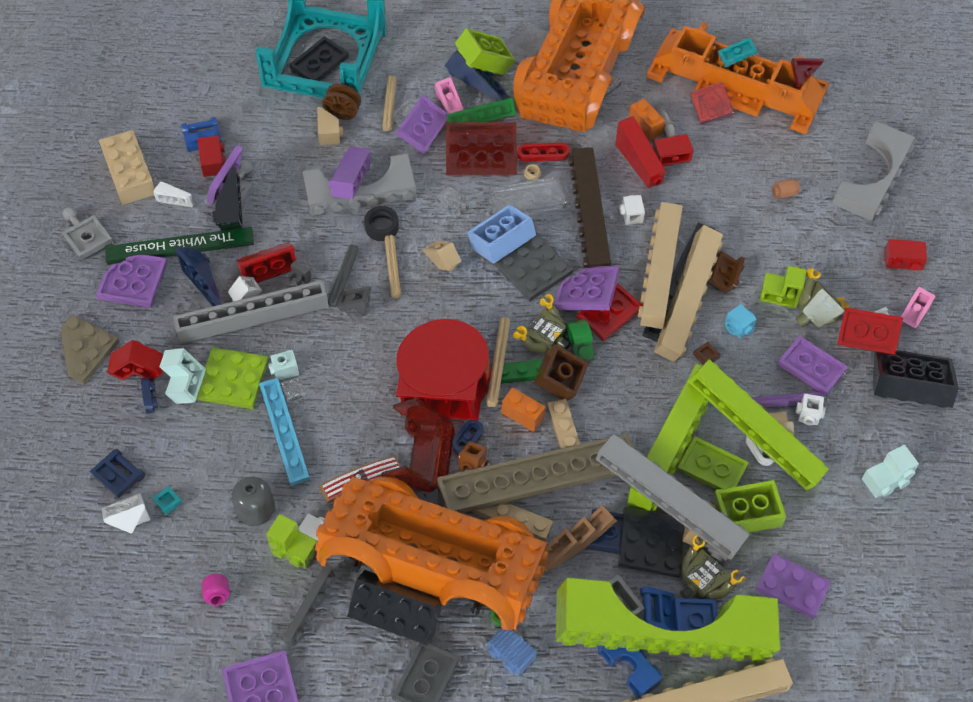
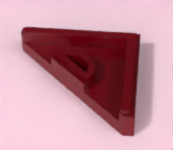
[791,58,824,88]

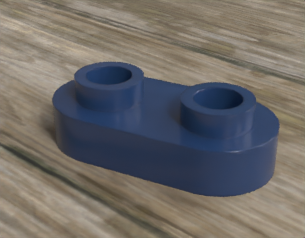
[141,377,158,414]
[452,420,483,455]

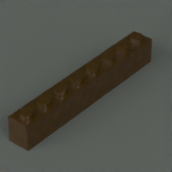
[568,147,611,268]

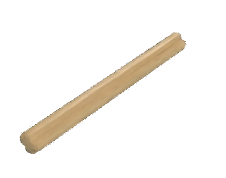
[487,317,510,407]

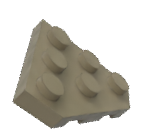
[60,314,119,385]

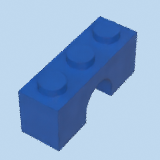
[598,645,662,699]

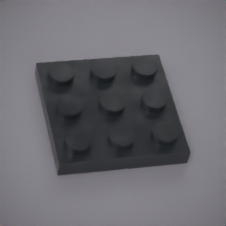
[618,507,684,578]

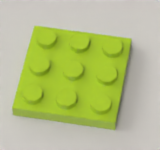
[196,347,269,409]

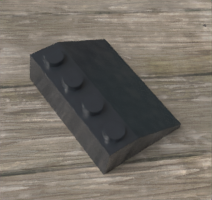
[873,350,959,408]

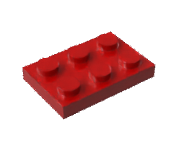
[577,283,644,342]
[837,308,904,356]

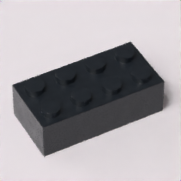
[347,570,442,645]

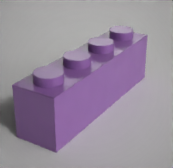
[329,146,371,199]

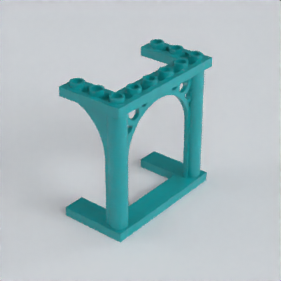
[255,0,387,101]

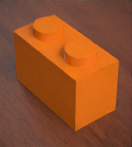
[629,98,665,141]
[501,387,546,432]

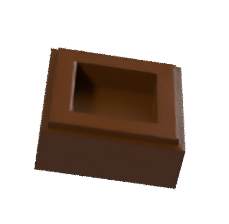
[693,342,721,365]

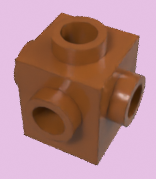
[458,441,488,472]

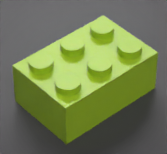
[455,28,516,75]
[712,480,786,533]

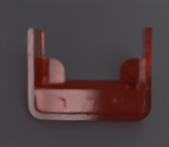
[381,397,455,492]

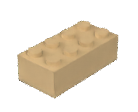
[99,130,155,205]

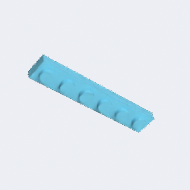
[259,378,310,486]

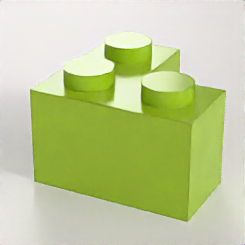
[759,266,806,309]
[266,514,317,569]

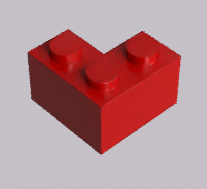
[107,340,164,381]

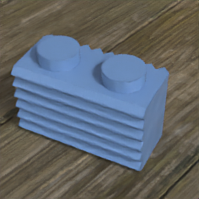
[487,628,537,676]

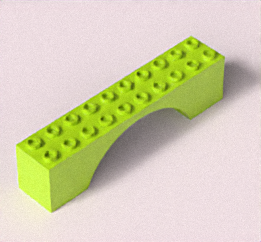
[556,578,780,663]

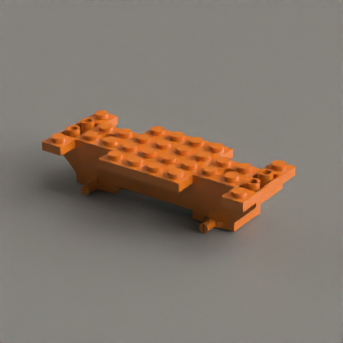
[646,22,830,134]

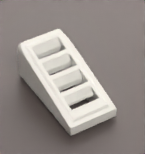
[153,181,194,207]

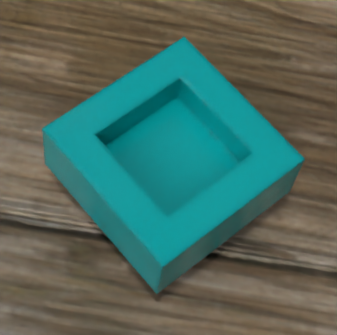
[152,486,182,515]

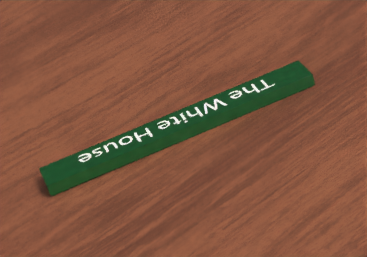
[105,227,254,265]

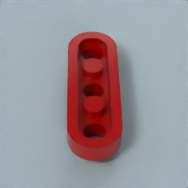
[517,143,570,162]

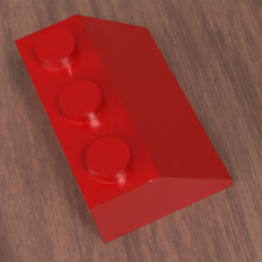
[236,242,296,283]

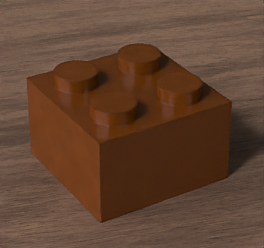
[533,344,589,401]

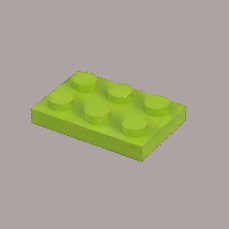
[677,436,749,490]

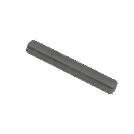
[328,244,359,307]

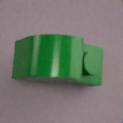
[565,319,594,361]

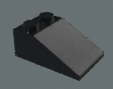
[212,168,243,231]

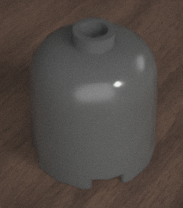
[232,476,275,526]

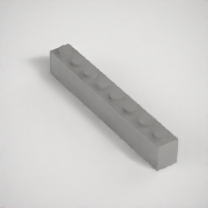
[173,280,329,344]
[596,434,750,560]

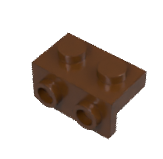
[708,251,745,293]

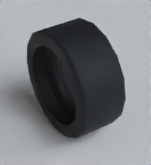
[364,206,399,241]

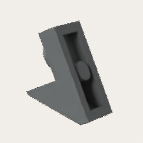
[336,286,371,316]

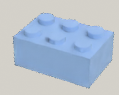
[467,204,536,264]

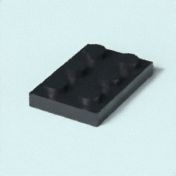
[289,36,349,81]

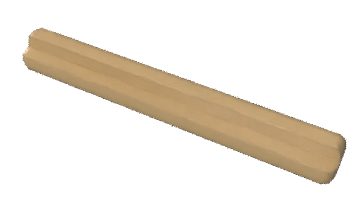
[382,75,397,132]
[385,235,401,299]

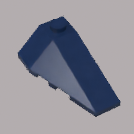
[444,50,509,100]
[175,247,222,307]

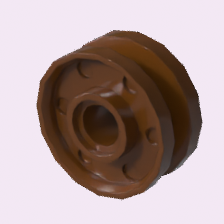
[322,84,361,120]

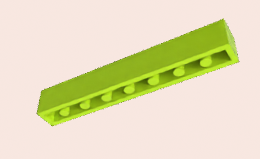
[688,359,829,491]

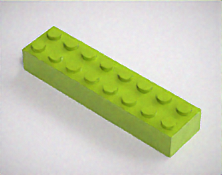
[626,363,709,512]

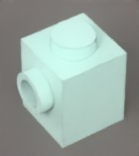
[268,350,299,381]

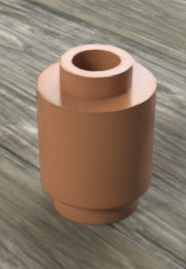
[772,179,800,199]

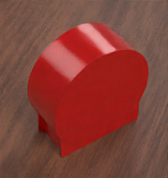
[396,319,491,420]

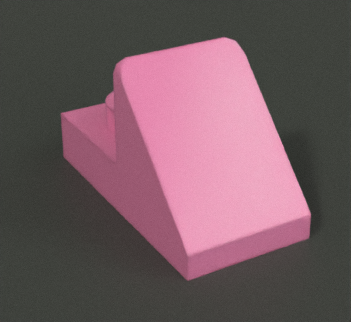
[434,77,464,113]
[901,287,936,329]

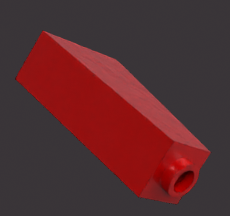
[615,116,665,188]

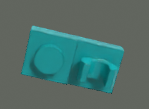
[718,37,757,67]

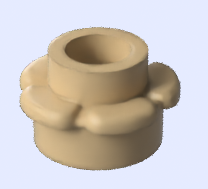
[524,164,541,181]

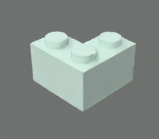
[159,348,206,404]
[862,445,919,498]

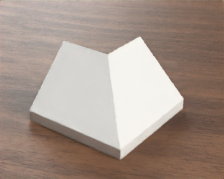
[102,493,150,533]

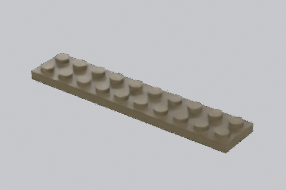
[437,433,634,513]

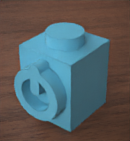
[724,304,757,338]

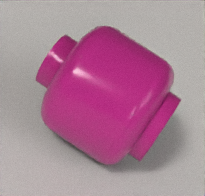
[201,573,230,606]

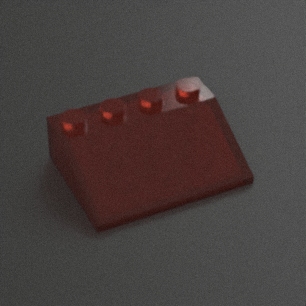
[446,122,517,175]

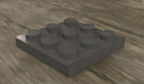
[495,234,573,302]

